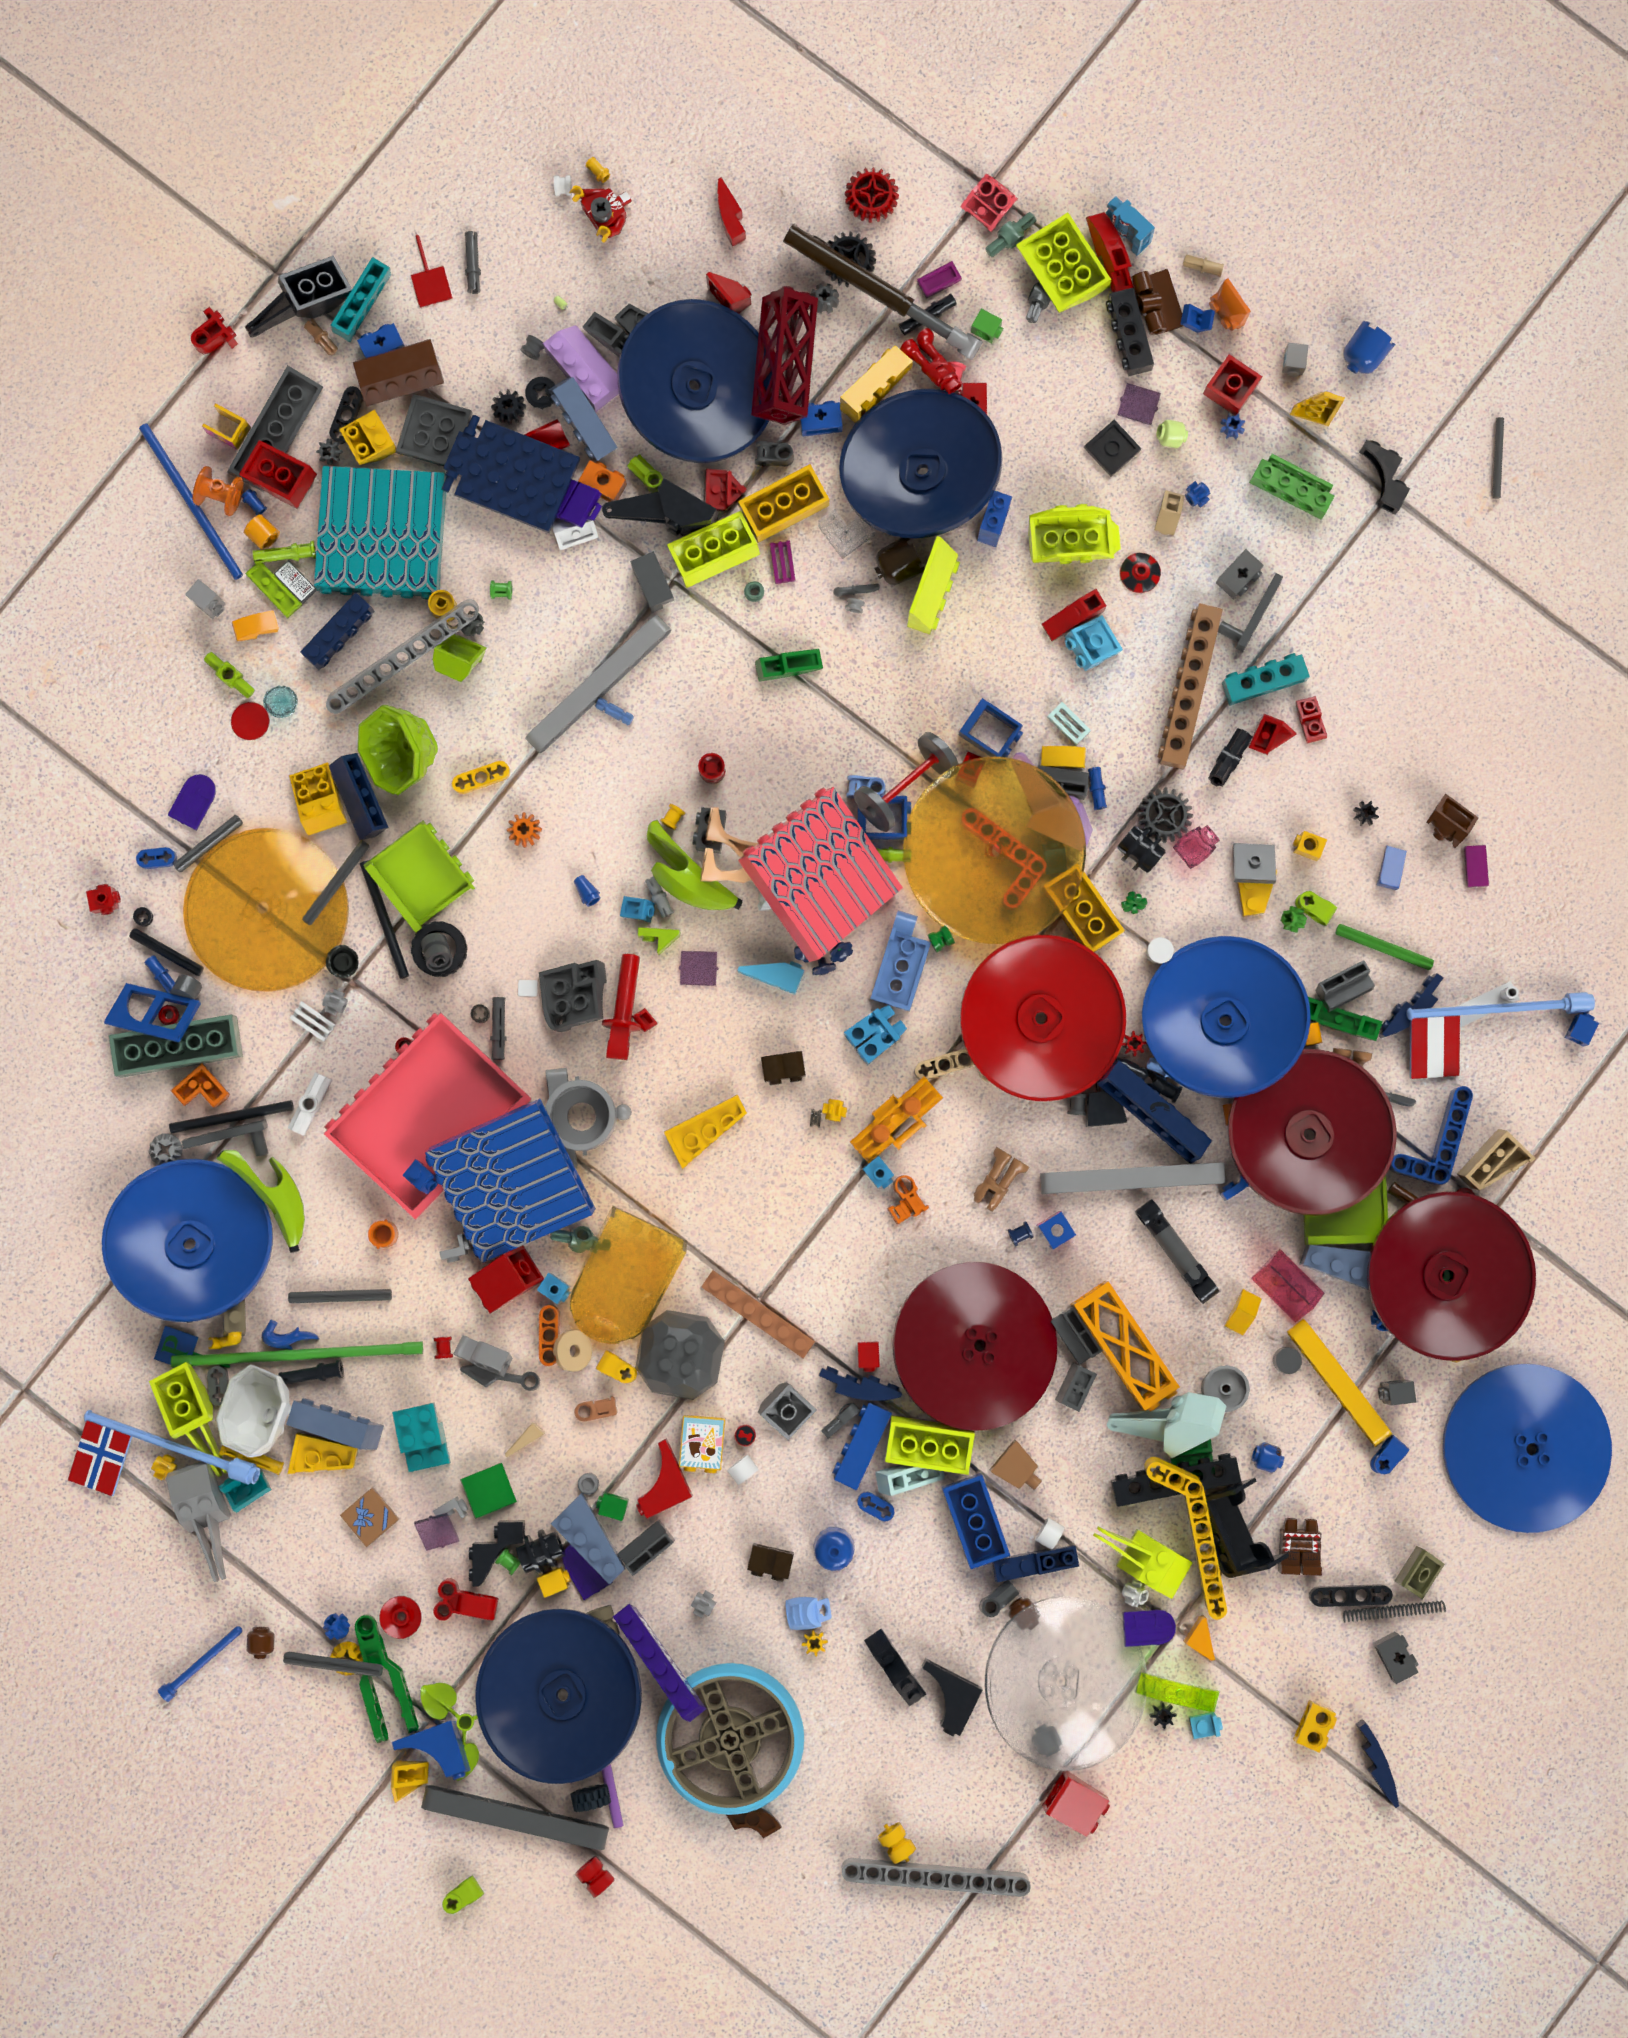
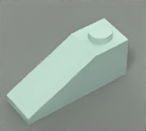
[875,1465,945,1496]

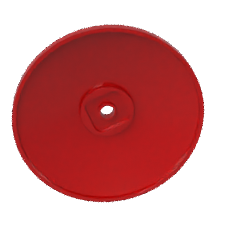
[960,935,1126,1101]

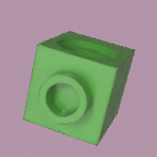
[971,308,1004,344]

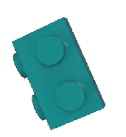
[218,1467,272,1513]

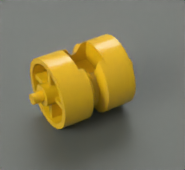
[877,1822,916,1864]

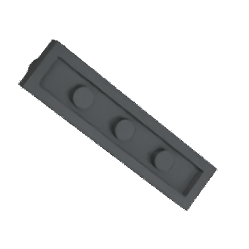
[1218,573,1283,652]
[181,1119,268,1156]

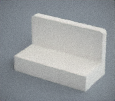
[552,514,599,550]

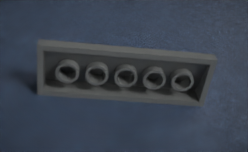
[227,365,323,492]

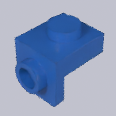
[1181,304,1215,333]
[403,1159,438,1194]

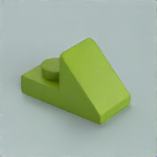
[638,927,681,955]

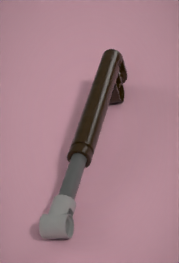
[783,223,983,360]

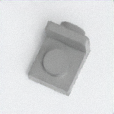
[433,1496,468,1519]

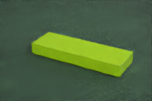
[245,562,302,619]

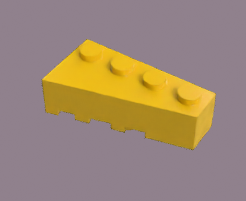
[840,345,913,423]

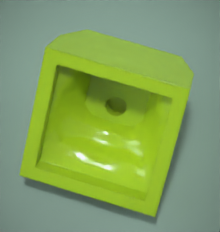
[432,634,487,682]

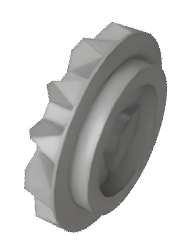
[148,1134,183,1165]

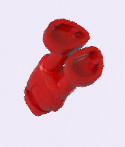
[900,328,961,394]

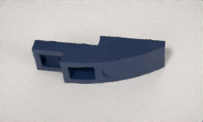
[1378,973,1444,1038]
[819,1366,902,1401]
[992,1545,1079,1583]

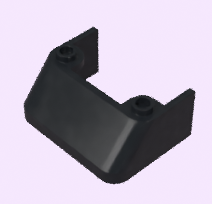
[1194,1478,1289,1578]

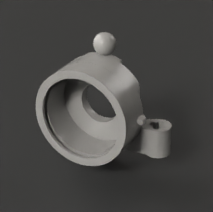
[545,1068,632,1169]

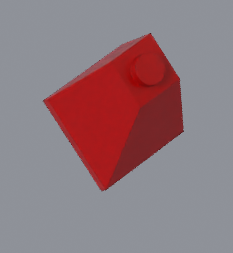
[706,272,752,314]

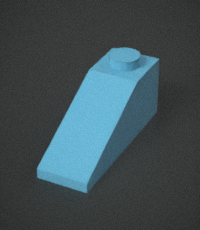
[737,961,804,995]

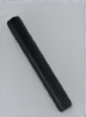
[129,928,204,976]

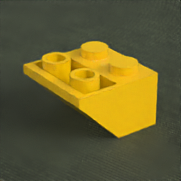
[339,409,396,465]

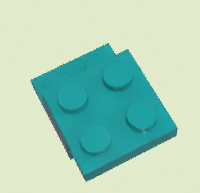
[392,1402,451,1472]

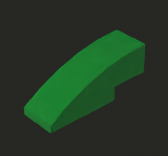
[755,649,823,682]

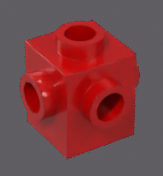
[86,884,121,915]

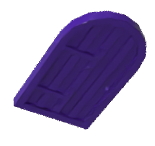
[168,774,216,831]
[563,1544,613,1600]
[1122,1609,1176,1647]

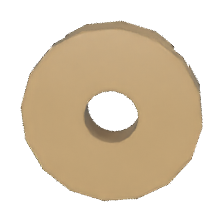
[553,1330,592,1372]

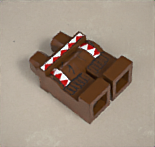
[1278,1518,1322,1576]

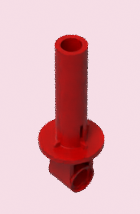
[602,954,641,1061]

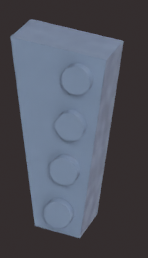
[548,377,618,461]
[1299,1245,1370,1290]
[286,1398,384,1450]

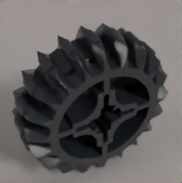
[823,231,876,287]

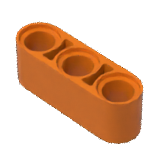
[539,1305,560,1366]

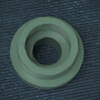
[744,581,764,602]

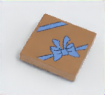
[340,1487,399,1547]

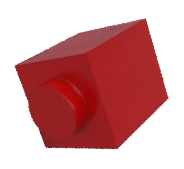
[858,1341,880,1372]

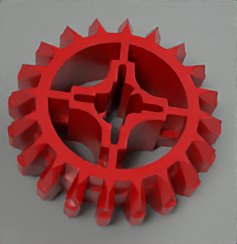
[845,167,899,223]

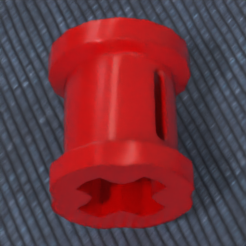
[434,1336,453,1359]

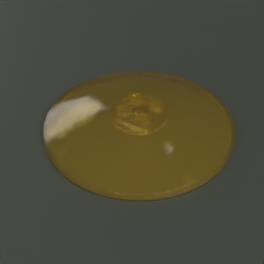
[183,828,349,992]

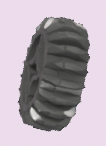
[1137,787,1193,843]

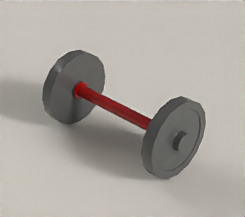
[854,732,959,832]

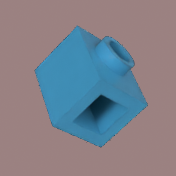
[862,1156,894,1189]
[537,1273,571,1304]

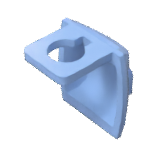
[786,1597,832,1630]

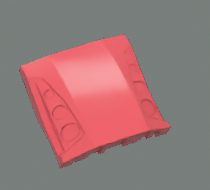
[960,174,1018,232]

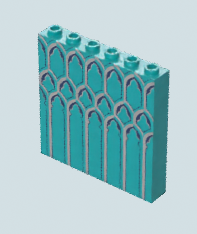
[314,466,446,600]

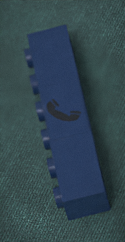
[1097,1060,1212,1164]

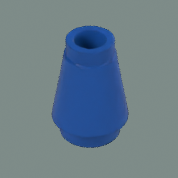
[574,875,601,907]

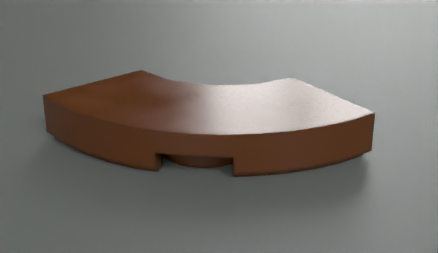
[726,1808,782,1838]

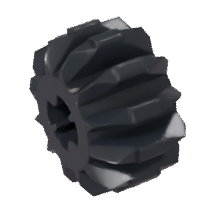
[491,389,526,425]

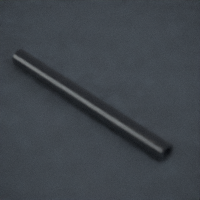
[360,860,410,979]
[169,1100,294,1134]

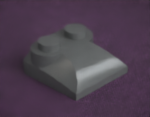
[758,1382,817,1440]

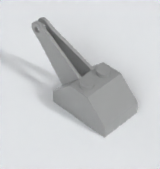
[166,1461,231,1582]

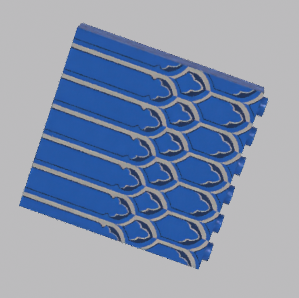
[425,1098,596,1263]

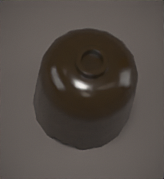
[874,538,925,585]

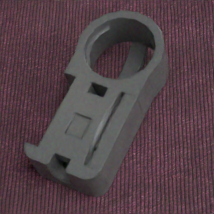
[821,1402,860,1439]

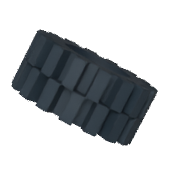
[570,1784,611,1812]

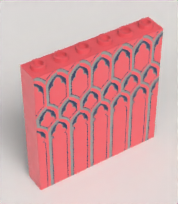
[738,787,903,962]

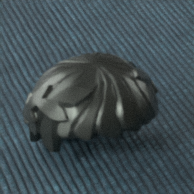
[326,945,359,978]

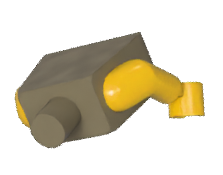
[208,1299,246,1350]

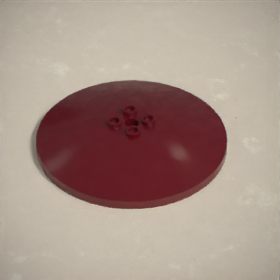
[1228,1049,1397,1215]
[1367,1192,1536,1361]
[892,1262,1057,1431]

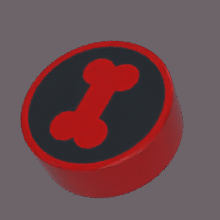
[735,1425,756,1446]

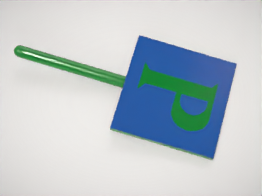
[154,1326,230,1368]

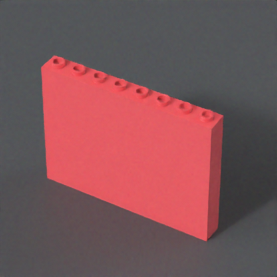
[324,1012,531,1220]

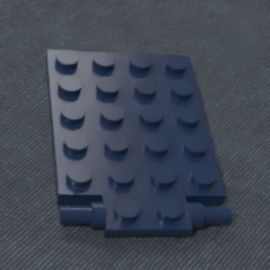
[441,415,580,533]

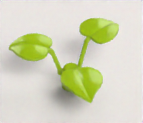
[420,1683,479,1781]

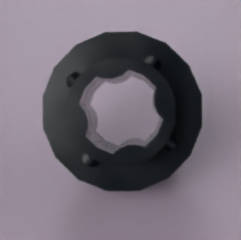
[1117,826,1166,873]
[516,1529,566,1576]

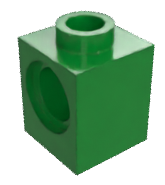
[596,1492,629,1521]

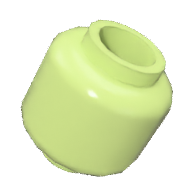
[1156,420,1188,448]

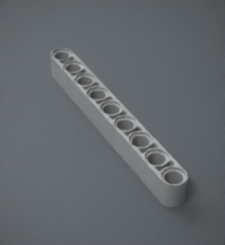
[326,599,479,714]
[525,615,672,753]
[1040,1162,1226,1194]
[842,1858,1031,1897]

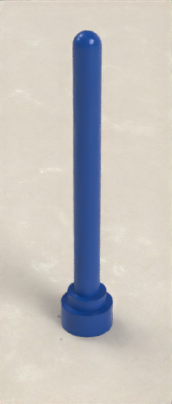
[158,1626,242,1702]

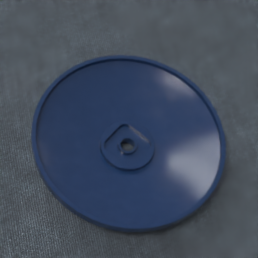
[617,299,773,463]
[839,389,1003,538]
[475,1609,642,1784]

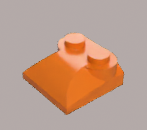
[1209,278,1251,331]

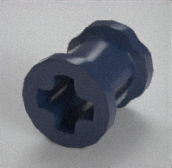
[1007,1221,1034,1247]

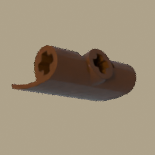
[1131,269,1183,335]

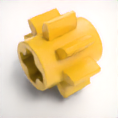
[822,1099,847,1122]
[151,1454,178,1481]
[802,1629,828,1657]

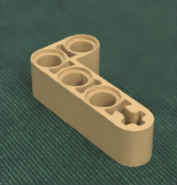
[915,1048,990,1083]

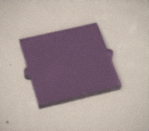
[1117,383,1161,425]
[679,951,719,986]
[414,1513,459,1551]

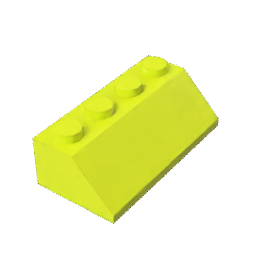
[667,511,760,588]
[885,1415,975,1475]

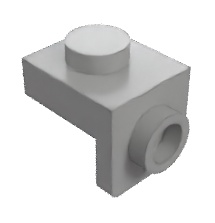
[439,1234,470,1263]

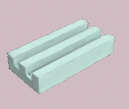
[1047,702,1091,745]

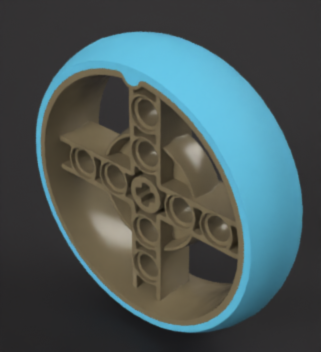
[656,1663,804,1815]

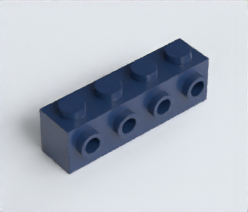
[300,593,375,670]
[329,753,389,840]

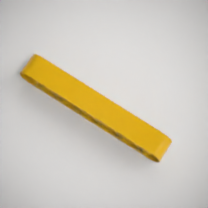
[1287,1319,1392,1447]

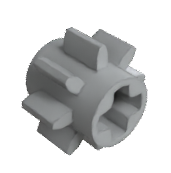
[322,989,348,1016]
[691,1590,717,1618]

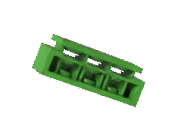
[1249,454,1335,520]

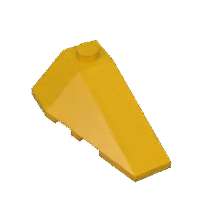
[1290,391,1345,426]

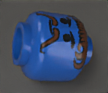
[1251,1442,1284,1473]

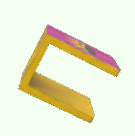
[202,403,251,450]

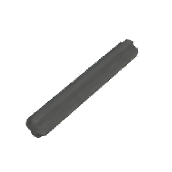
[173,815,243,872]

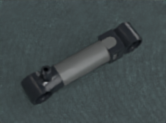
[1135,1199,1220,1304]

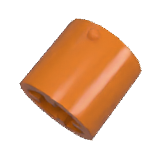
[368,1219,399,1249]

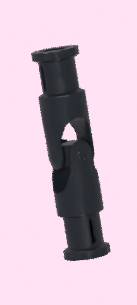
[1113,1056,1183,1103]

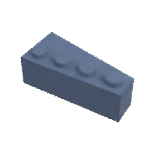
[551,1493,626,1585]

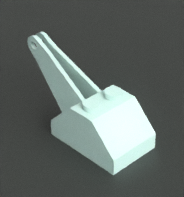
[1107,1392,1226,1458]

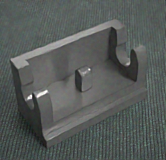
[1055,1362,1097,1412]

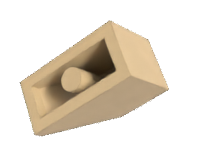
[1154,490,1185,536]

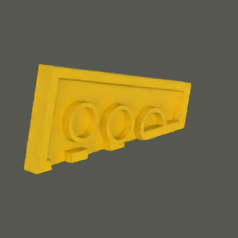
[664,1094,747,1169]

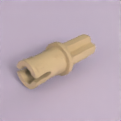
[1183,255,1224,277]

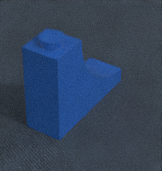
[392,1720,471,1780]

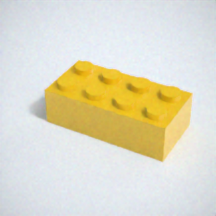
[738,464,830,543]
[1042,863,1125,953]

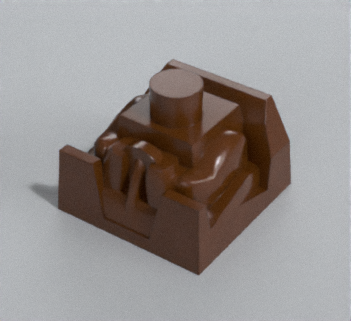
[1426,793,1479,848]

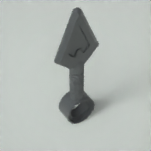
[460,1364,540,1391]

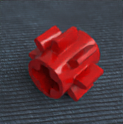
[1122,1031,1147,1057]

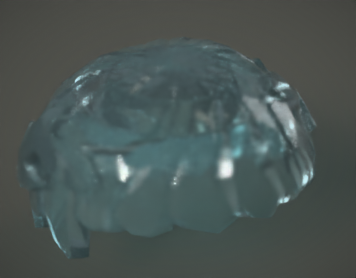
[263,685,298,718]

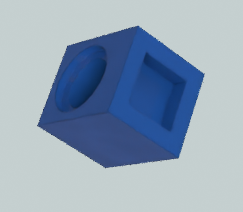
[1564,1013,1599,1047]

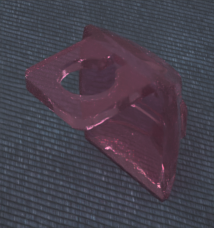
[1173,825,1220,869]

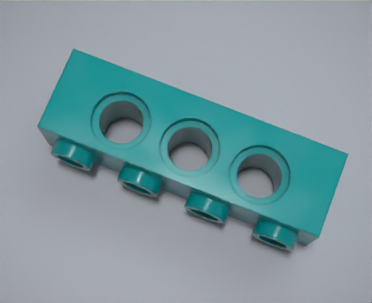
[331,257,391,342]
[1222,653,1310,706]

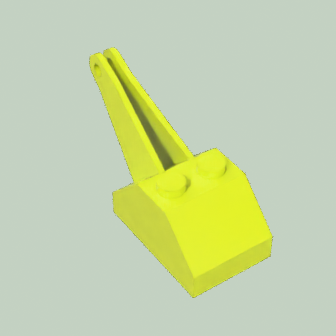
[149,1362,227,1477]
[1093,1526,1193,1599]

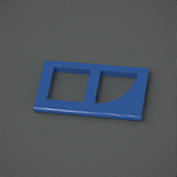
[104,983,201,1042]

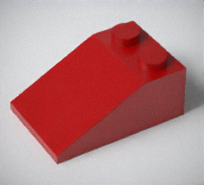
[239,440,317,509]

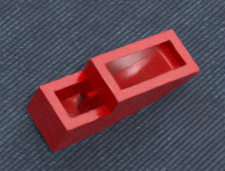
[717,177,746,247]

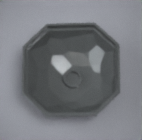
[635,1310,725,1400]

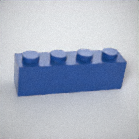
[832,1402,892,1490]

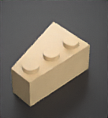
[1457,1129,1536,1191]

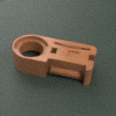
[574,1396,618,1422]

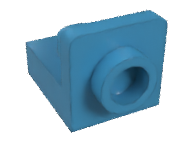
[620,896,654,922]

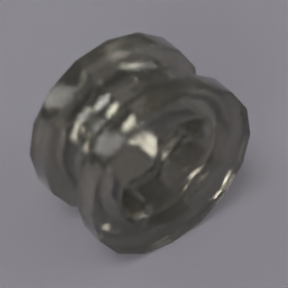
[470,1004,490,1024]
[810,1109,822,1128]

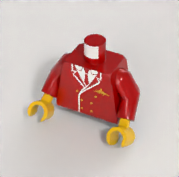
[569,185,632,243]

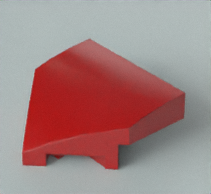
[704,469,747,511]

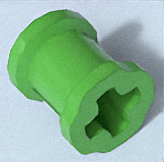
[490,580,513,600]
[495,1547,521,1576]

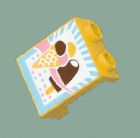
[679,1415,726,1473]

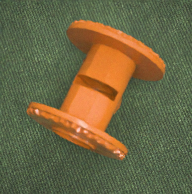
[192,466,244,516]

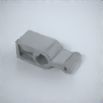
[453,1335,513,1377]

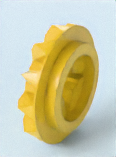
[330,1641,363,1676]

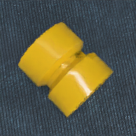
[428,590,457,622]

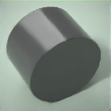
[170,975,202,1000]
[1273,1347,1302,1374]

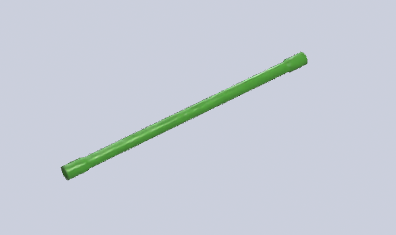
[171,1341,423,1368]

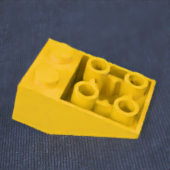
[289,762,347,836]

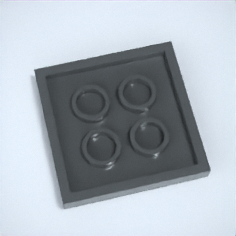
[396,394,472,466]

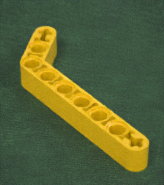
[1144,1457,1227,1620]

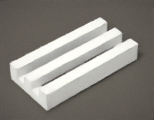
[290,1001,336,1042]

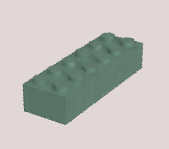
[109,1014,243,1078]

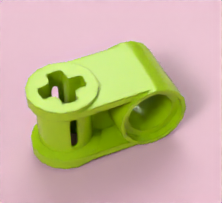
[1295,891,1337,926]
[442,1875,484,1914]

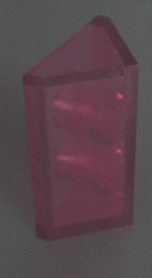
[1251,1249,1325,1323]

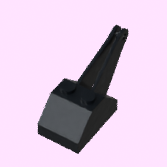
[245,255,352,338]
[602,478,718,537]

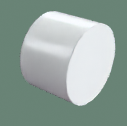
[1146,937,1174,965]
[727,1454,759,1485]
[1035,1517,1065,1550]

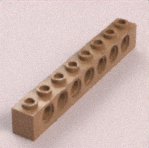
[1157,603,1223,770]

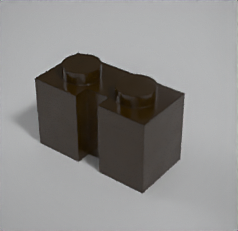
[747,1543,794,1582]

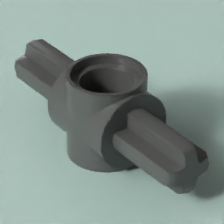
[1026,282,1051,323]

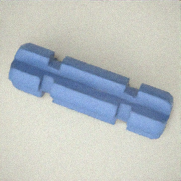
[595,698,634,725]

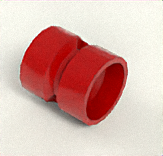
[698,753,726,784]
[575,1856,615,1898]

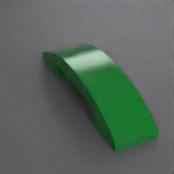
[1308,997,1383,1041]

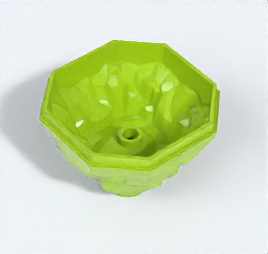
[357,705,438,795]

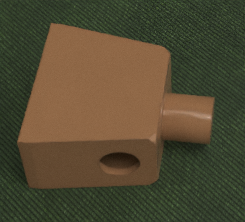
[989,1439,1042,1490]

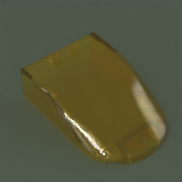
[570,1205,687,1344]

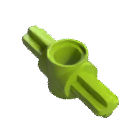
[204,652,255,698]

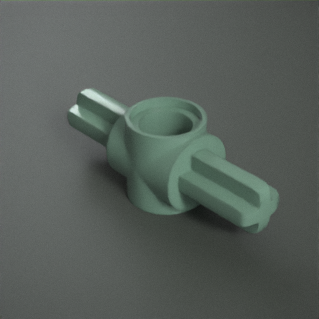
[985,212,1037,257]
[550,1226,611,1253]

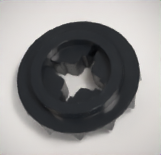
[525,377,555,410]

